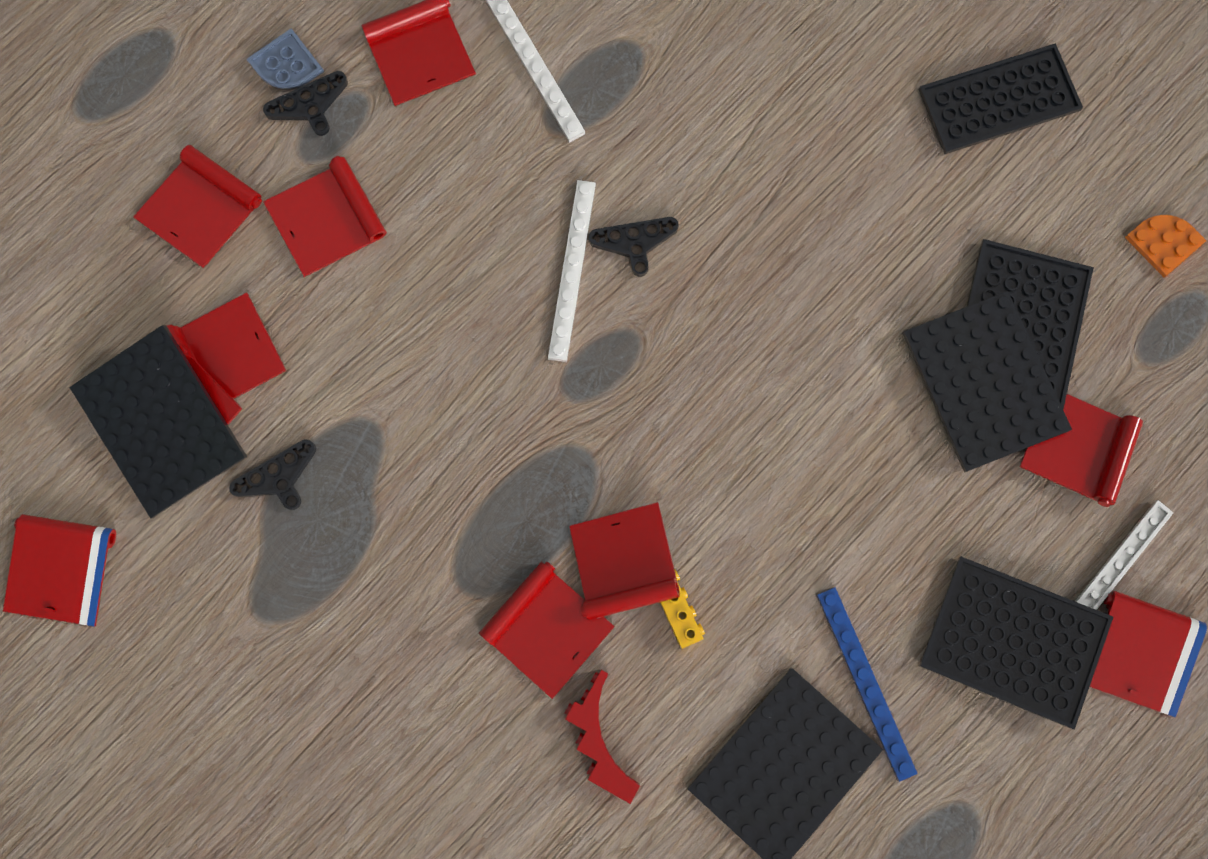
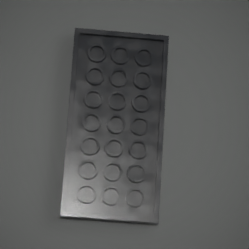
[918,43,1083,155]

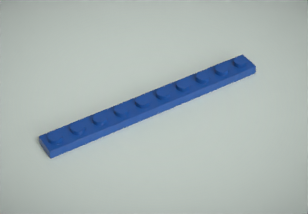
[816,587,918,782]

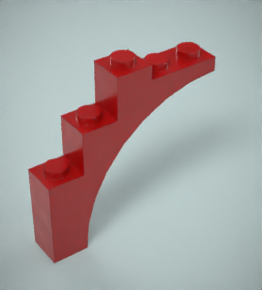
[564,669,640,804]

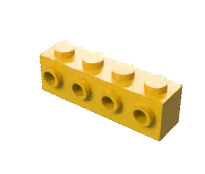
[660,569,705,649]

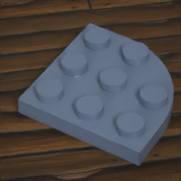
[247,28,324,89]

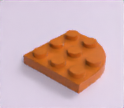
[1125,215,1207,278]

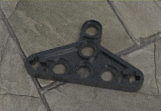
[263,71,348,136]
[589,217,679,277]
[229,439,316,510]

